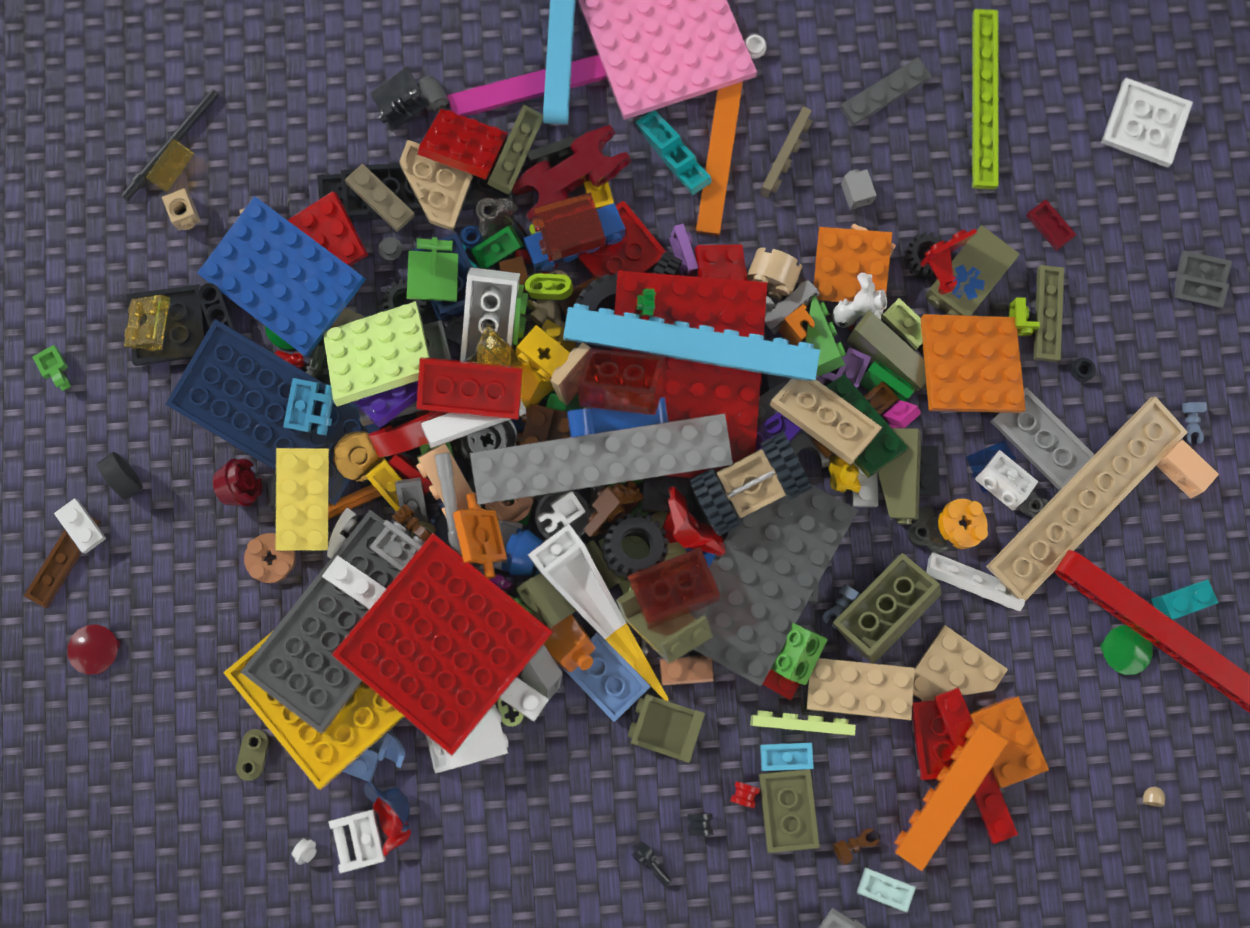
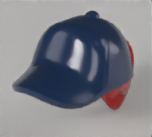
[364,782,411,856]

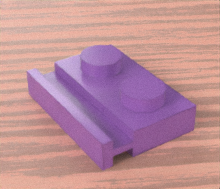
[669,224,698,276]

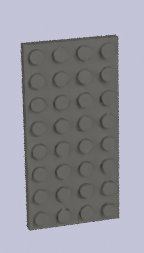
[686,462,858,687]
[241,510,400,735]

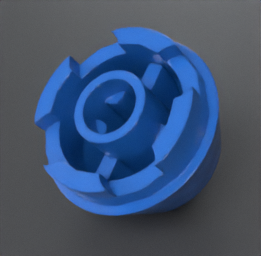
[501,528,544,576]

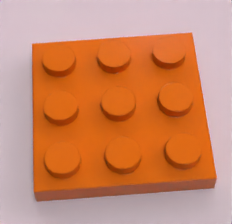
[814,227,893,302]

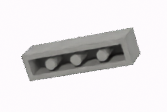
[765,279,820,334]

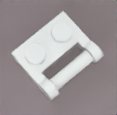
[328,809,385,873]

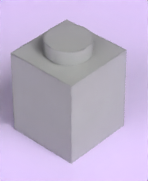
[841,169,876,210]

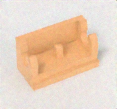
[1156,440,1219,499]

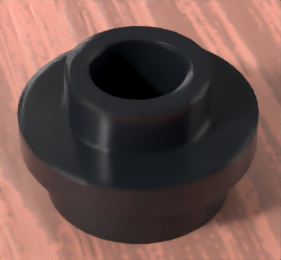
[1071,358,1096,382]

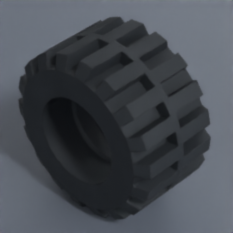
[602,513,669,582]

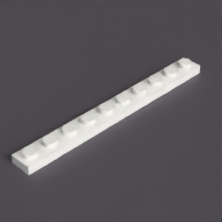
[322,555,549,722]

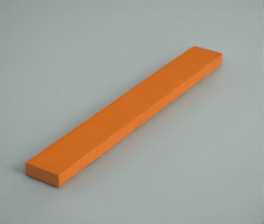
[696,81,743,237]

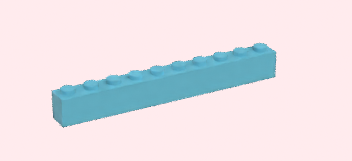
[563,304,820,381]

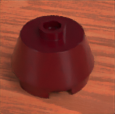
[213,458,262,506]

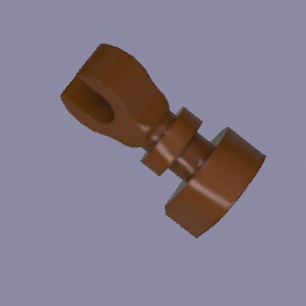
[392,504,431,542]
[833,828,879,866]

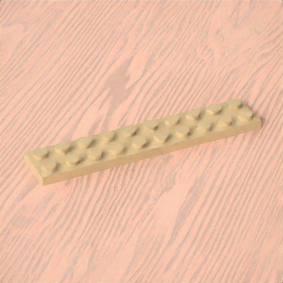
[986,396,1188,601]

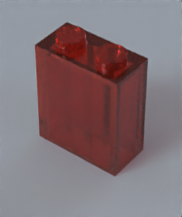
[531,192,605,262]

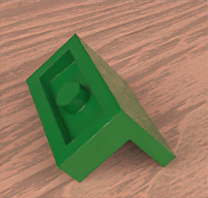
[860,359,916,402]

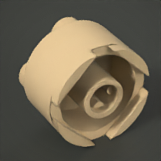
[747,248,802,300]

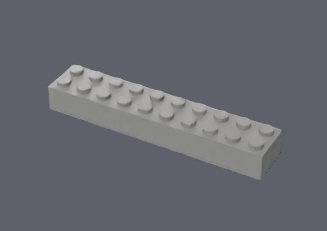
[470,414,733,504]

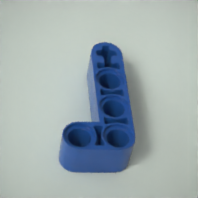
[567,397,669,438]

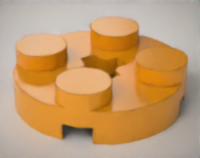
[938,499,988,549]

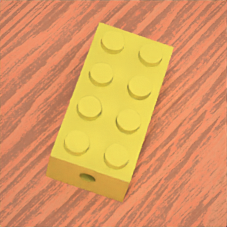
[276,448,329,550]

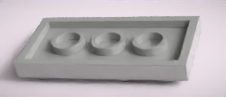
[990,387,1095,491]

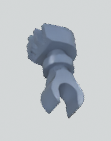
[1182,402,1207,444]
[823,584,861,629]

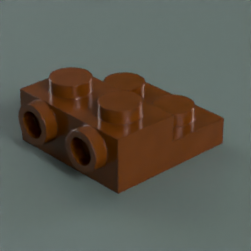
[516,404,571,446]
[583,481,644,537]

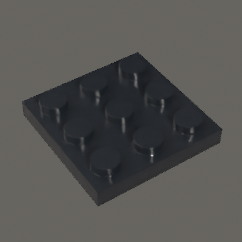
[126,284,206,366]

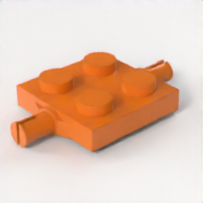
[453,493,507,579]

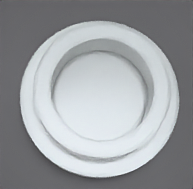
[744,35,766,59]
[292,838,316,865]

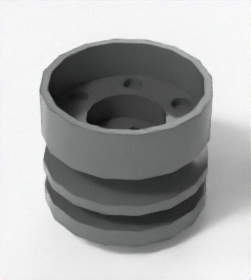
[456,420,518,466]

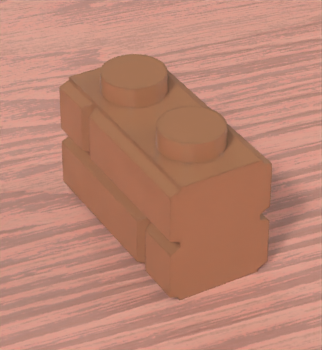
[660,656,714,686]

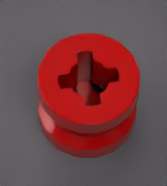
[730,781,760,809]

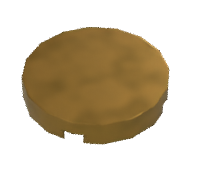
[333,431,384,481]

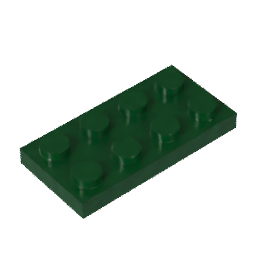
[826,374,908,478]

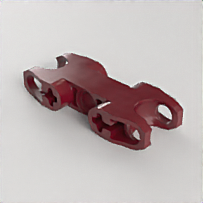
[512,125,632,223]

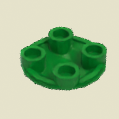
[1101,625,1153,675]

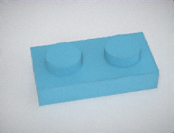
[760,743,813,771]

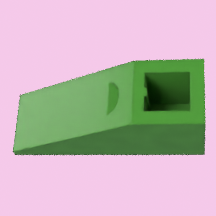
[806,295,846,377]

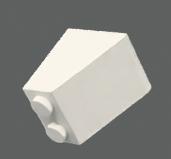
[426,704,508,773]

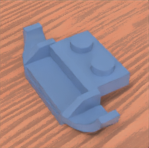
[342,729,405,782]

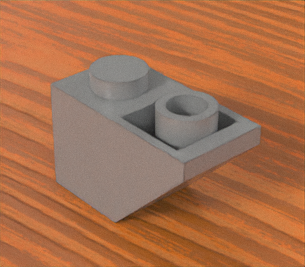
[521,645,562,700]

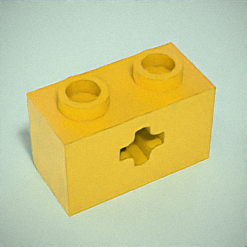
[516,325,570,383]

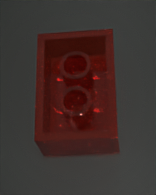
[577,348,666,415]
[628,547,720,629]

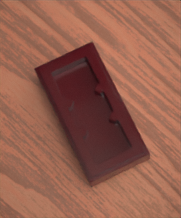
[1026,199,1076,251]

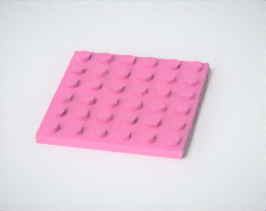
[578,0,757,120]

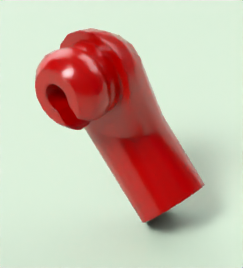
[275,350,304,369]

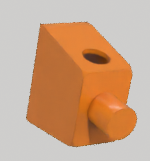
[543,614,595,672]

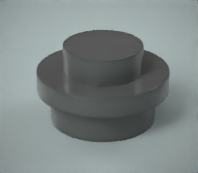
[378,237,403,261]

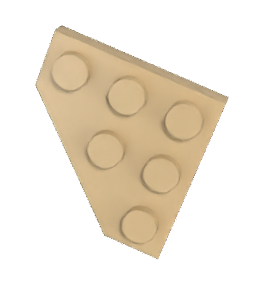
[400,140,473,231]
[913,625,1008,701]

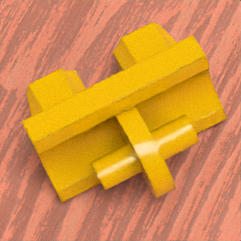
[828,455,861,493]

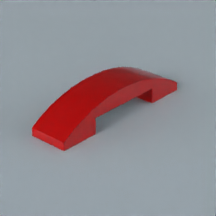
[368,411,450,457]

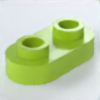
[525,273,574,300]

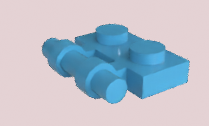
[283,378,335,435]

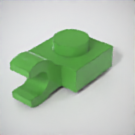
[32,345,71,391]

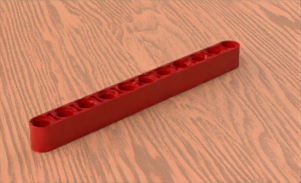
[1054,550,1250,713]

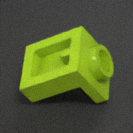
[1009,298,1040,336]

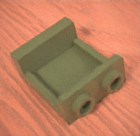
[627,694,705,763]

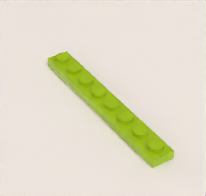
[972,9,998,190]

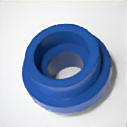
[459,225,483,249]

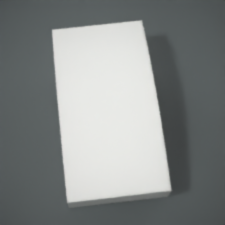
[327,508,359,559]

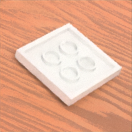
[1101,78,1193,167]

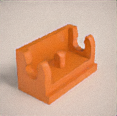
[779,304,815,346]

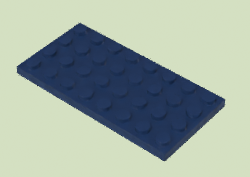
[165,319,383,506]

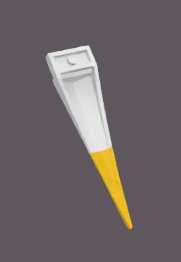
[528,524,668,701]

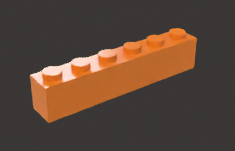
[894,720,1008,871]

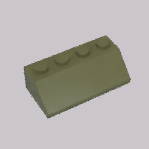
[833,553,942,664]

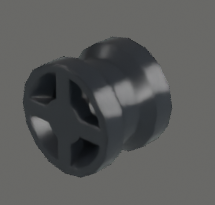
[687,813,714,836]

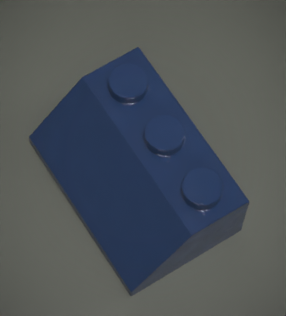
[411,233,473,322]

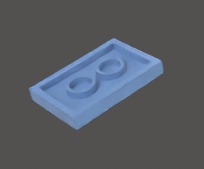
[564,632,651,722]

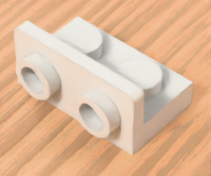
[975,450,1038,510]

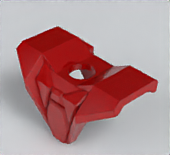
[661,486,726,556]

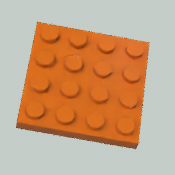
[920,314,1026,413]

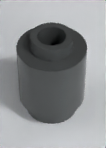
[418,75,449,113]

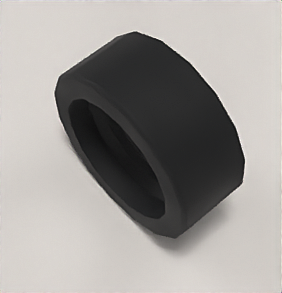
[97,452,143,500]

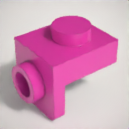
[882,400,921,428]

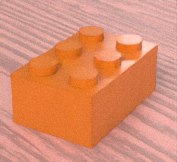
[970,696,1049,788]

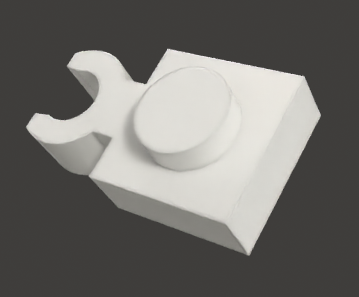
[538,490,586,533]

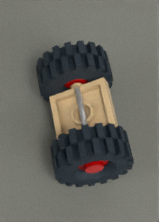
[690,431,813,536]

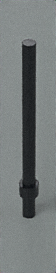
[120,89,220,202]

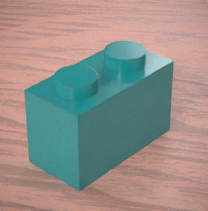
[1151,579,1218,620]

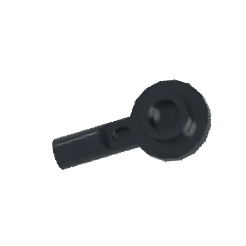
[632,841,672,887]

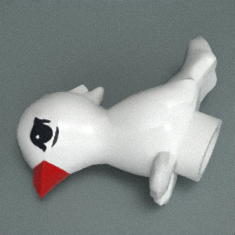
[832,273,887,331]

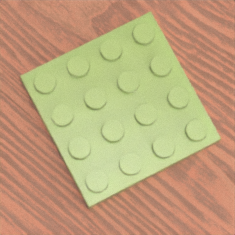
[323,301,430,406]

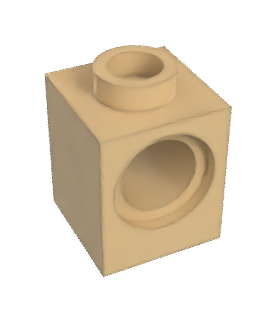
[162,188,201,231]

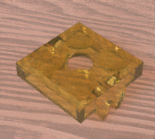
[124,295,170,351]

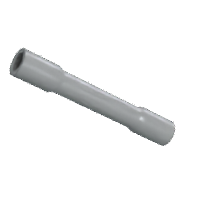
[435,452,462,555]

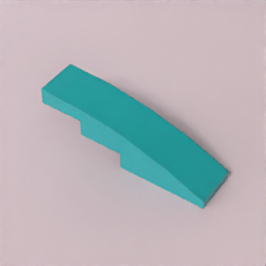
[635,110,712,195]

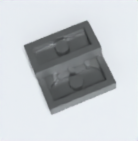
[1174,251,1232,308]

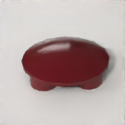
[67,624,120,675]

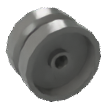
[535,490,590,540]

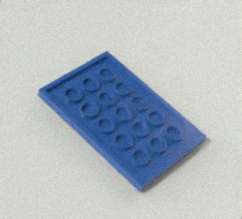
[197,196,366,357]

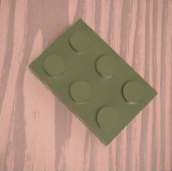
[759,769,820,853]

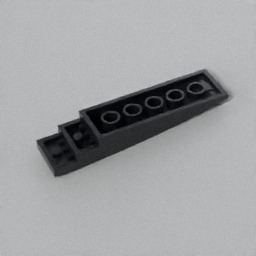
[317,158,512,222]

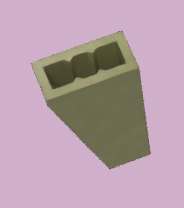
[846,310,927,394]
[878,428,921,525]

